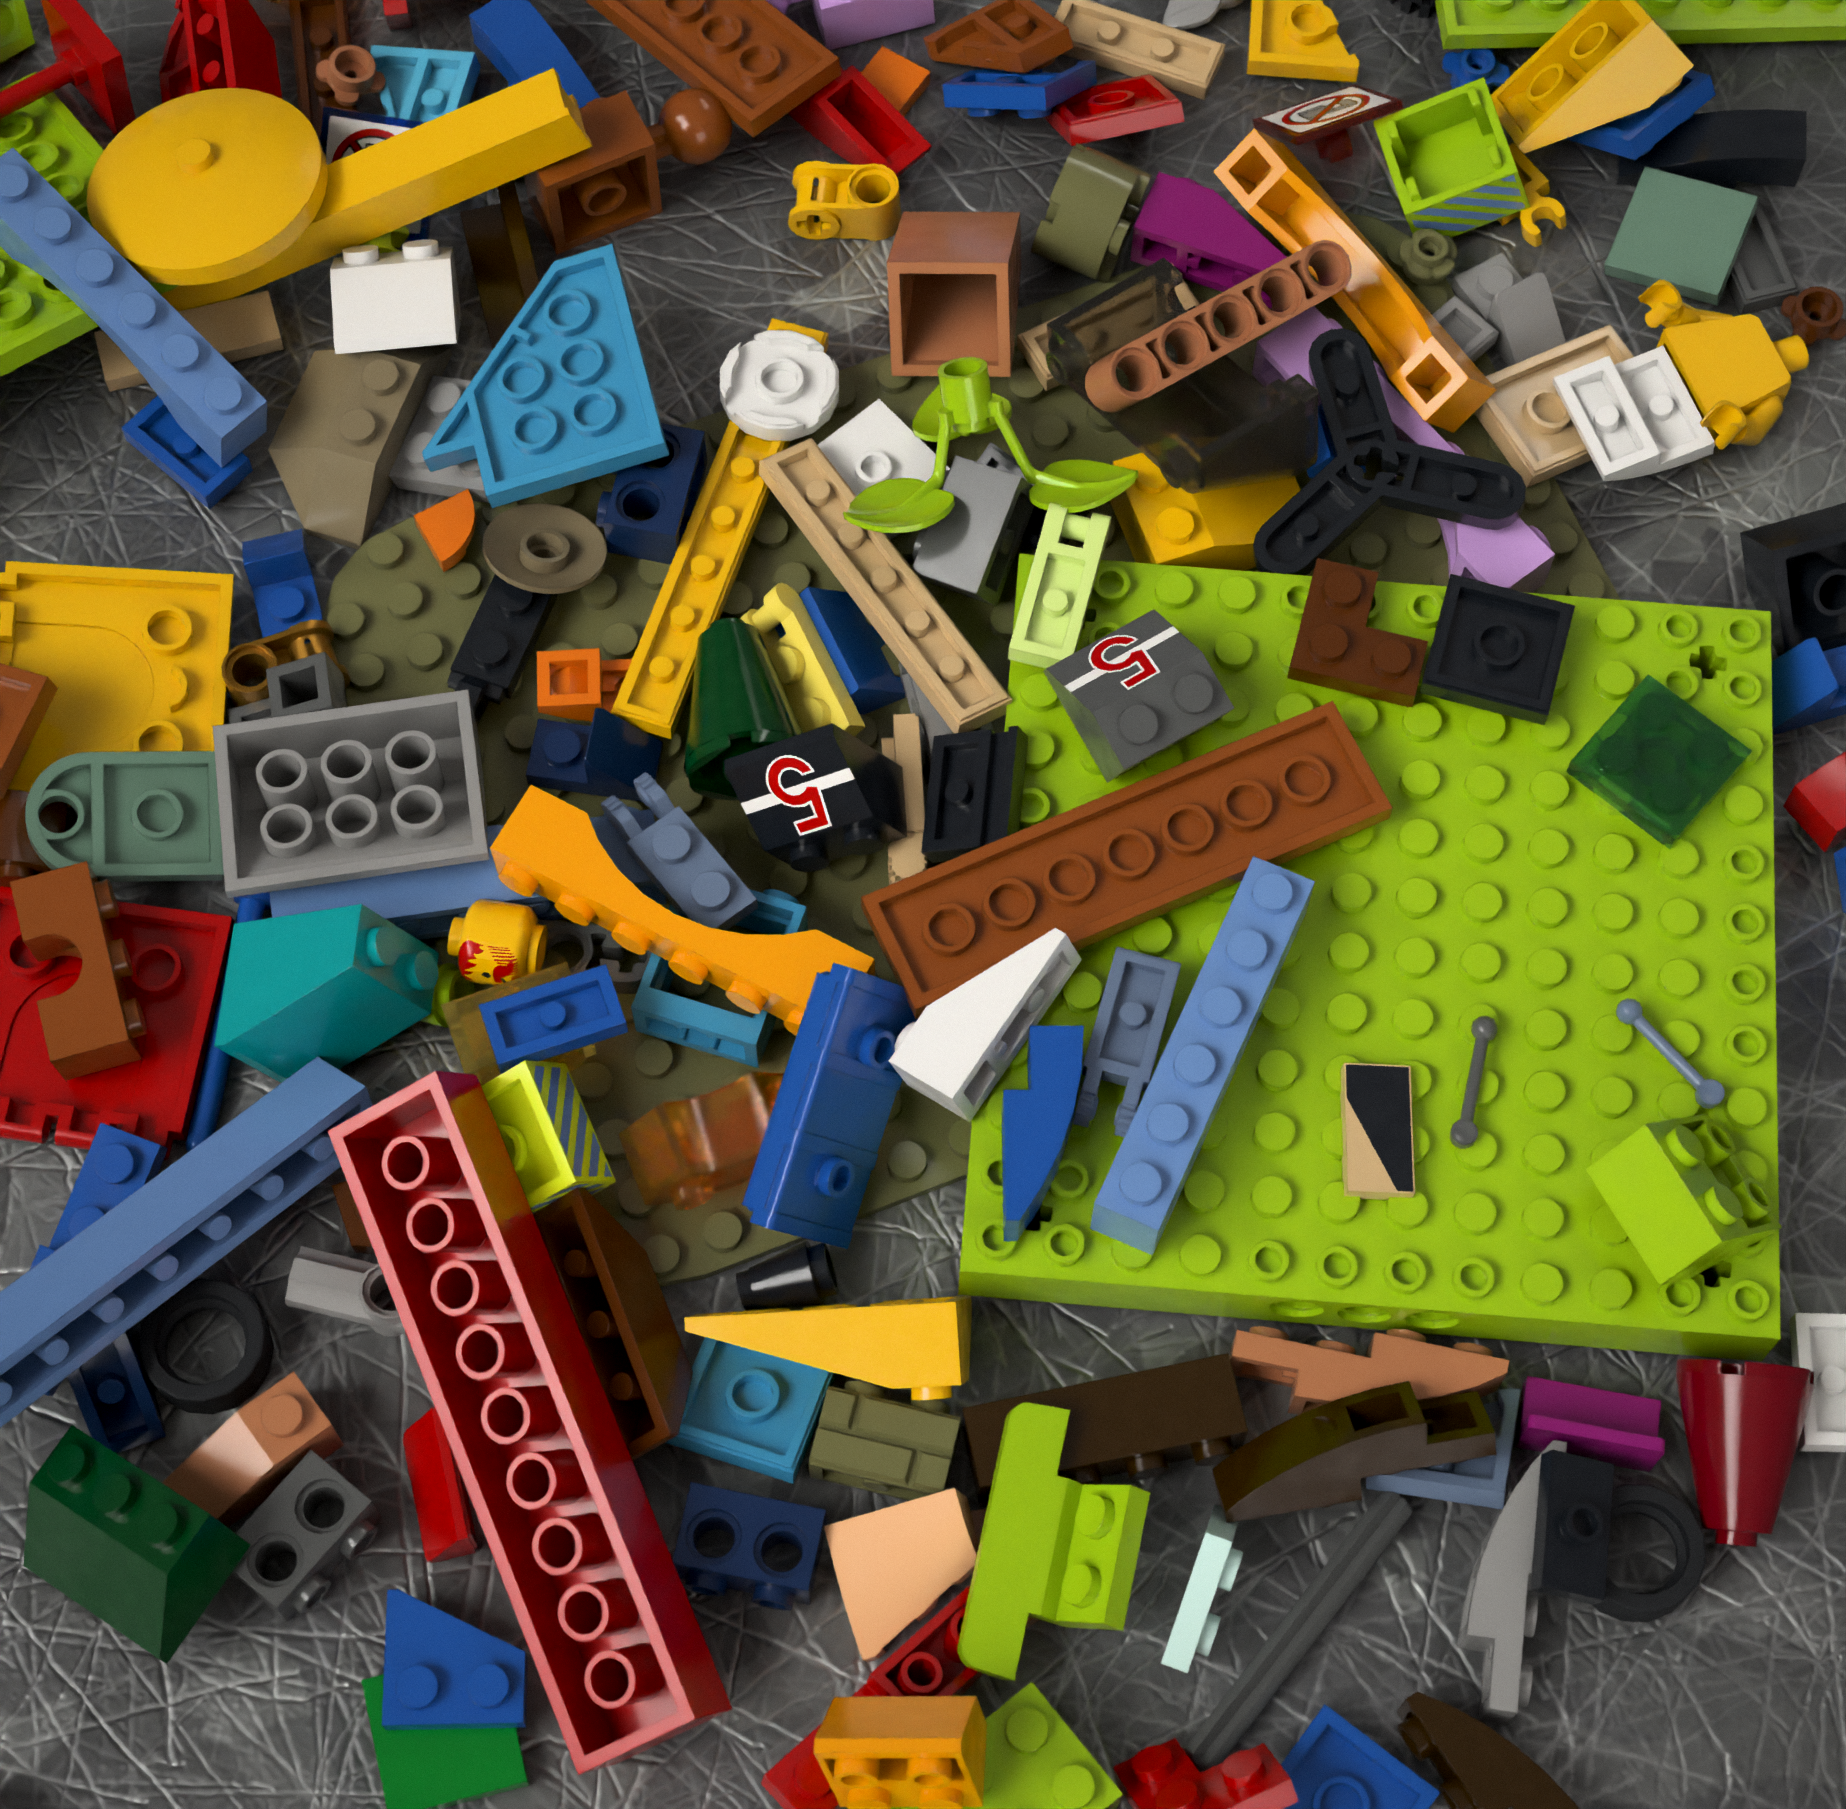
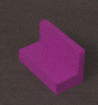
[1515,1376,1666,1472]

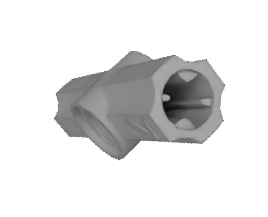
[285,1246,406,1336]

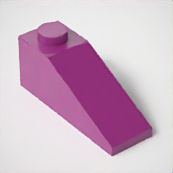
[1130,172,1287,309]

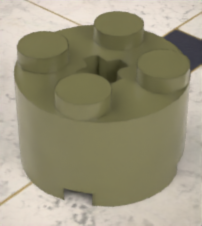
[1031,143,1152,283]

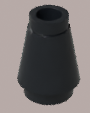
[736,1240,839,1311]

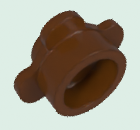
[1781,286,1846,347]

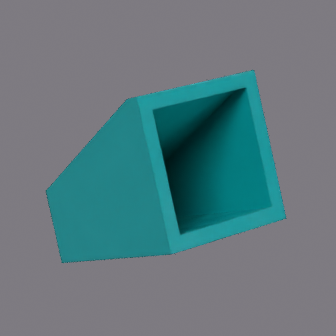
[214,904,439,1083]

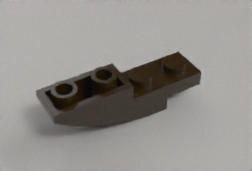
[1212,1381,1496,1523]
[1396,1692,1579,1809]

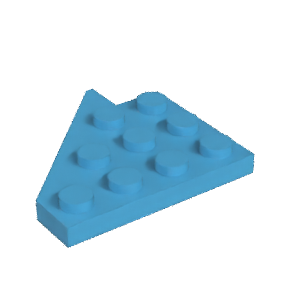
[422,244,669,508]

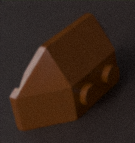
[533,1187,693,1461]

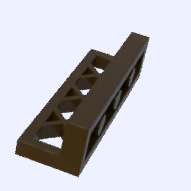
[460,180,539,350]

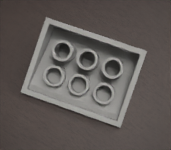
[213,690,489,898]

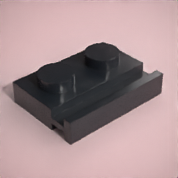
[921,726,1028,863]

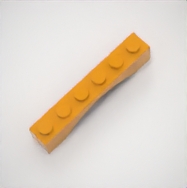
[1213,128,1497,433]
[490,785,875,1036]

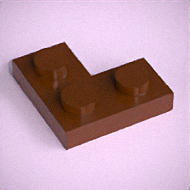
[1287,558,1428,707]

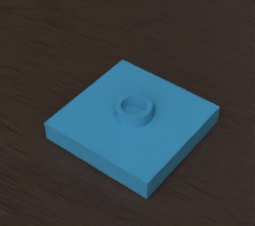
[666,1337,837,1484]

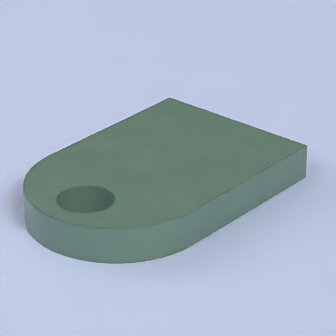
[25,751,224,882]

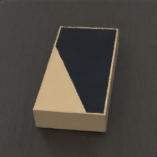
[1340,1063,1415,1200]

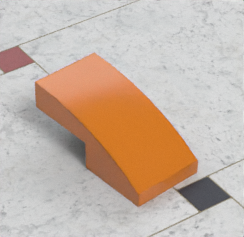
[537,648,632,722]

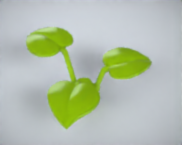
[843,357,1139,533]

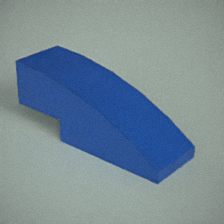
[469,0,600,108]
[1002,1026,1084,1241]

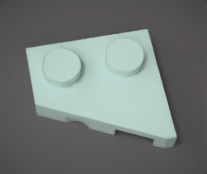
[1161,1505,1243,1673]

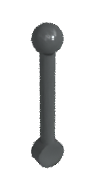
[1449,1016,1498,1149]

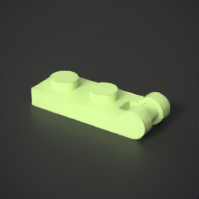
[1008,502,1112,668]

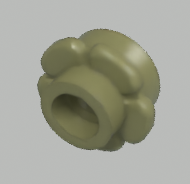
[1399,229,1457,286]

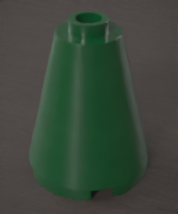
[684,618,803,801]

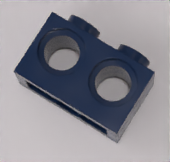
[596,423,708,565]
[673,1482,827,1611]

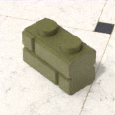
[808,1381,961,1501]

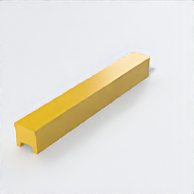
[161,68,592,312]

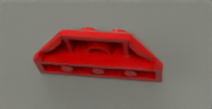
[159,0,283,104]

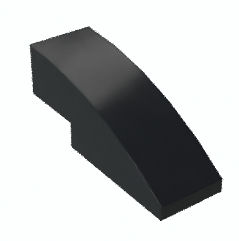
[1617,109,1807,190]

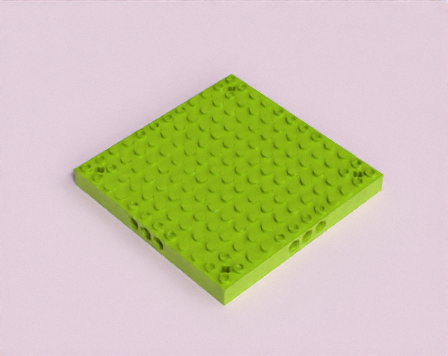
[958,553,1781,1361]

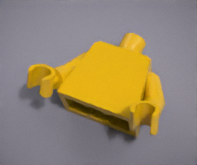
[1638,280,1809,450]

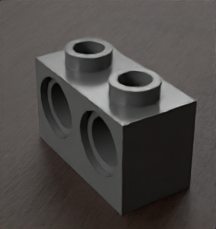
[231,1450,381,1622]

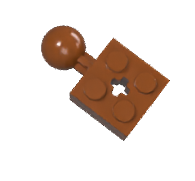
[524,88,733,255]

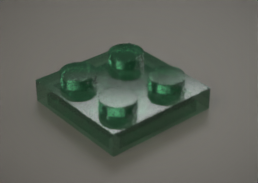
[1566,674,1752,849]

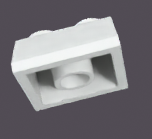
[330,239,462,354]

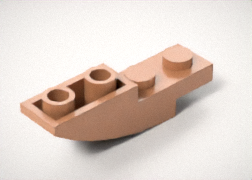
[1229,1326,1509,1415]

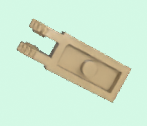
[881,713,928,885]

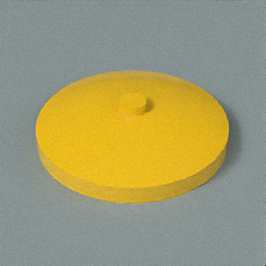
[87,88,328,286]

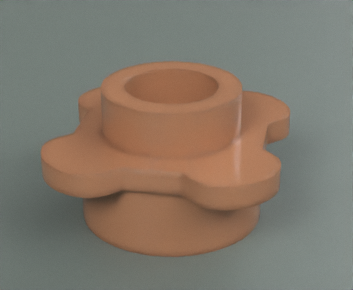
[316,45,386,106]

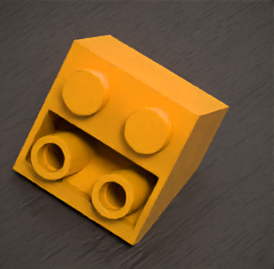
[814,1696,987,1809]

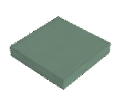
[1604,166,1758,306]

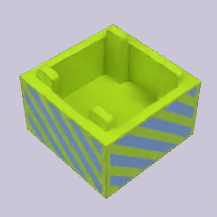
[1373,77,1530,238]

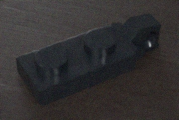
[447,574,558,727]

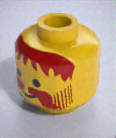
[447,898,548,989]

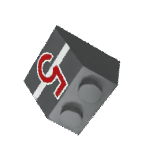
[1043,609,1234,783]

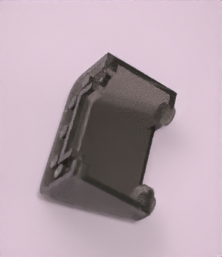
[1046,257,1318,494]

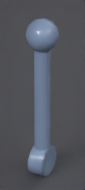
[1616,998,1725,1109]

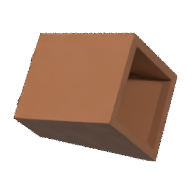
[887,212,1021,377]

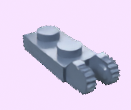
[601,773,758,931]
[1073,947,1181,1137]

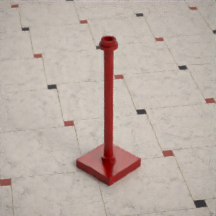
[0,0,136,136]

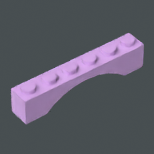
[1252,306,1555,593]

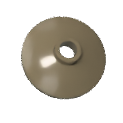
[483,503,607,594]

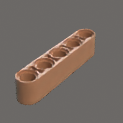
[1085,240,1352,413]

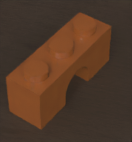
[10,861,147,1081]

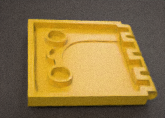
[0,561,235,807]

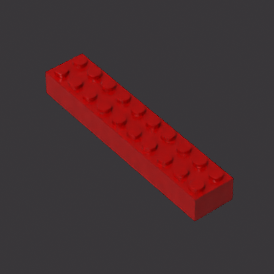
[327,1071,732,1775]

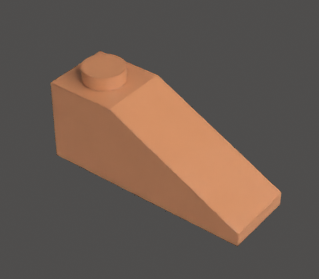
[162,1371,344,1527]

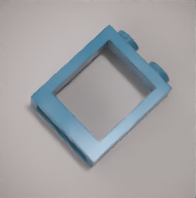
[631,889,808,1068]

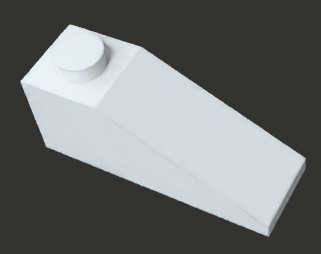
[889,928,1082,1122]

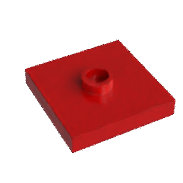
[1045,74,1184,146]

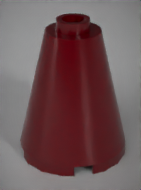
[1675,1359,1815,1547]

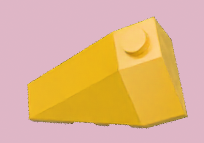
[684,1296,972,1400]

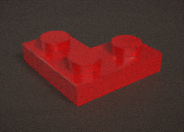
[1112,1738,1299,1809]

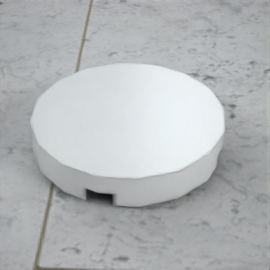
[720,330,839,441]

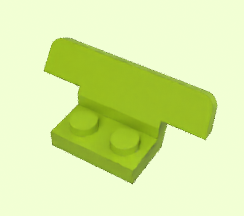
[958,1402,1150,1681]

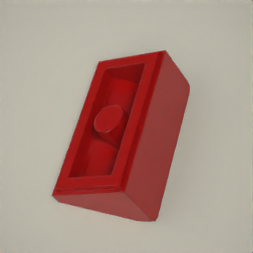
[403,1407,478,1563]

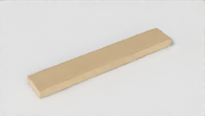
[759,438,1013,733]

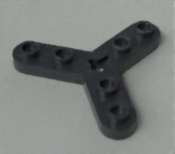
[1253,328,1526,575]

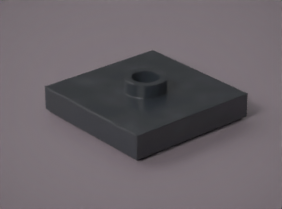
[1419,574,1575,725]

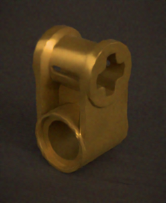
[221,620,350,708]

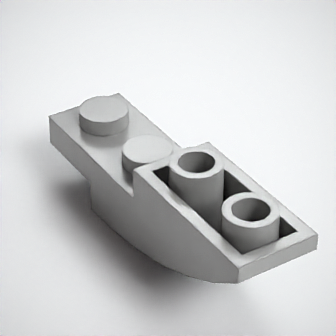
[1457,1440,1567,1725]

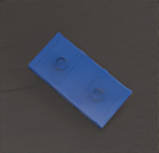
[742,963,918,1249]

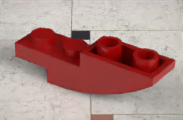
[761,1586,983,1809]

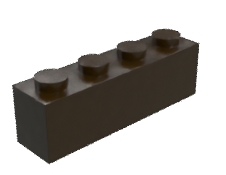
[961,1353,1248,1503]

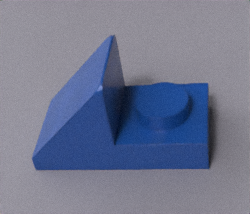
[242,529,323,643]
[1772,637,1846,735]

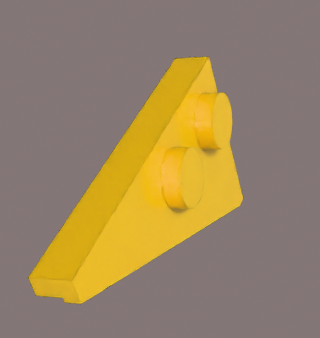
[1247,0,1359,82]

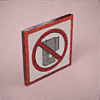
[1252,84,1404,163]

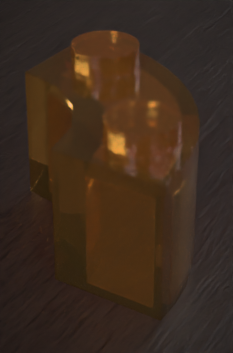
[618,1072,784,1211]

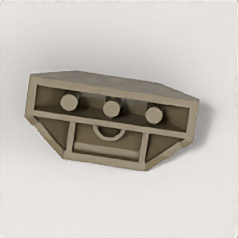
[268,345,452,550]

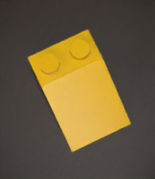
[1491,0,1694,154]
[1110,440,1301,571]

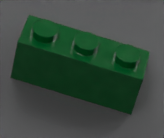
[24,1425,251,1664]

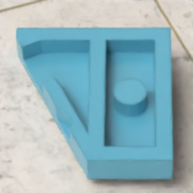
[370,45,481,128]

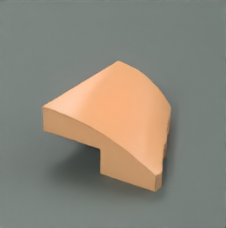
[824,1488,979,1662]

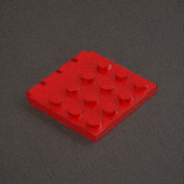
[0,886,235,1160]

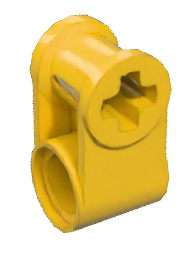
[788,161,902,241]

